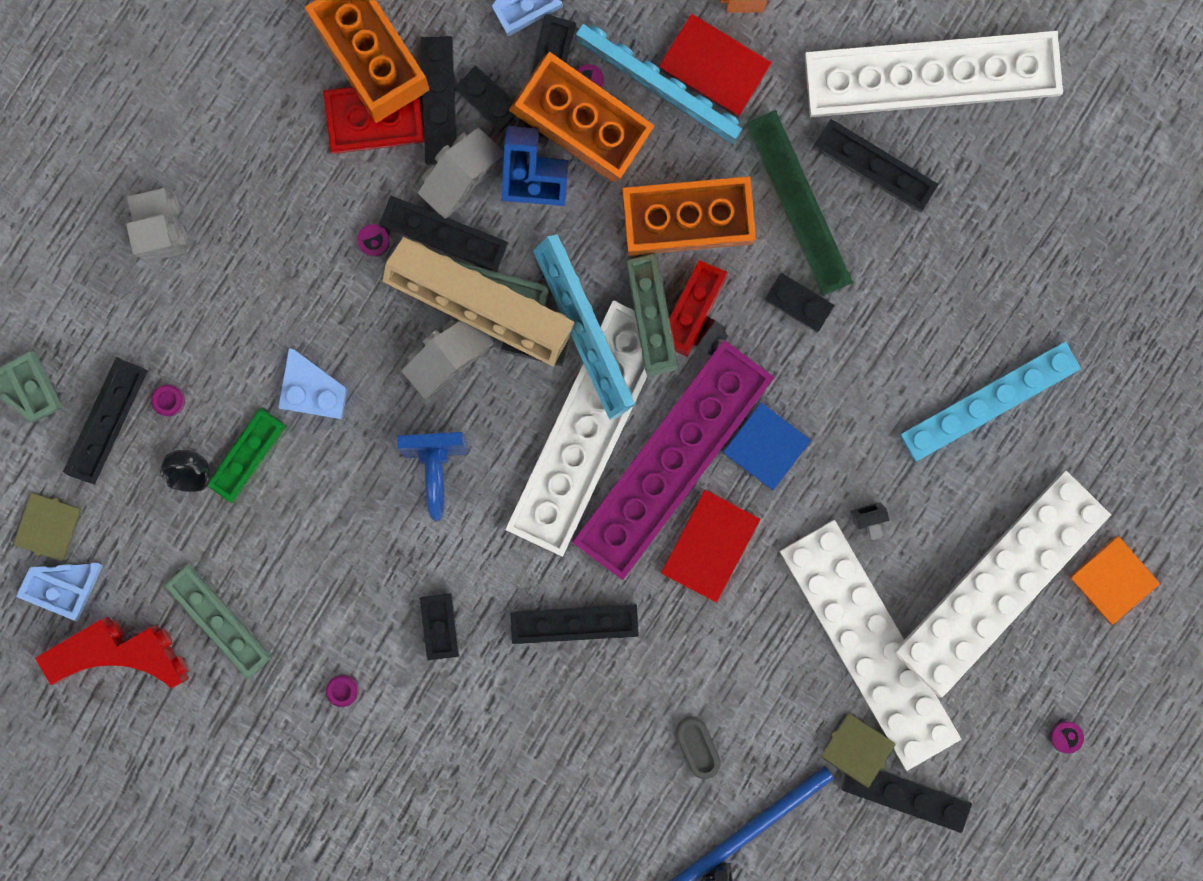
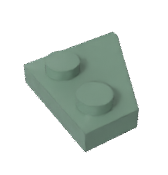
[0,351,63,422]

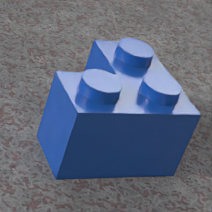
[501,126,569,206]

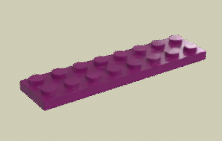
[572,340,775,580]

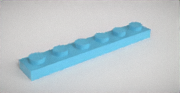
[576,24,742,144]
[533,234,635,420]
[899,342,1081,462]

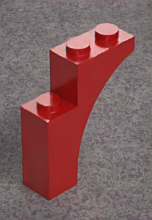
[35,617,189,689]

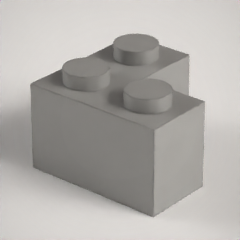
[418,128,504,219]
[126,188,188,262]
[401,318,494,400]

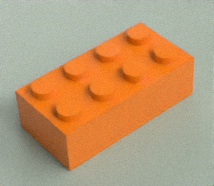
[304,0,430,123]
[509,52,655,183]
[622,176,756,256]

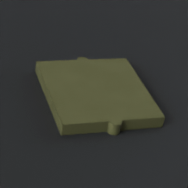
[13,492,82,561]
[821,714,896,788]

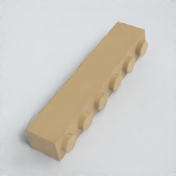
[383,237,575,366]

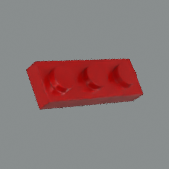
[669,260,728,357]

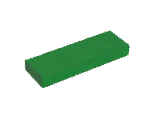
[207,408,287,503]

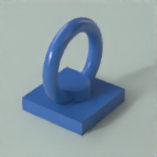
[397,432,468,522]

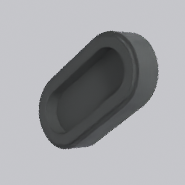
[676,717,721,779]

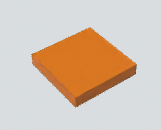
[1069,536,1160,625]

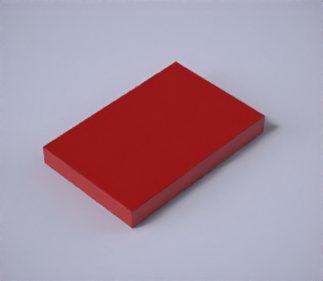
[659,13,772,118]
[323,87,424,154]
[661,489,761,603]

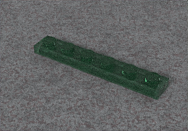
[746,110,853,296]

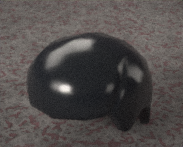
[160,450,210,492]

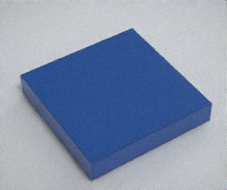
[722,402,811,491]

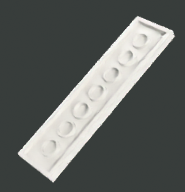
[804,31,1063,117]
[505,301,647,557]
[894,471,1111,698]
[779,520,962,771]

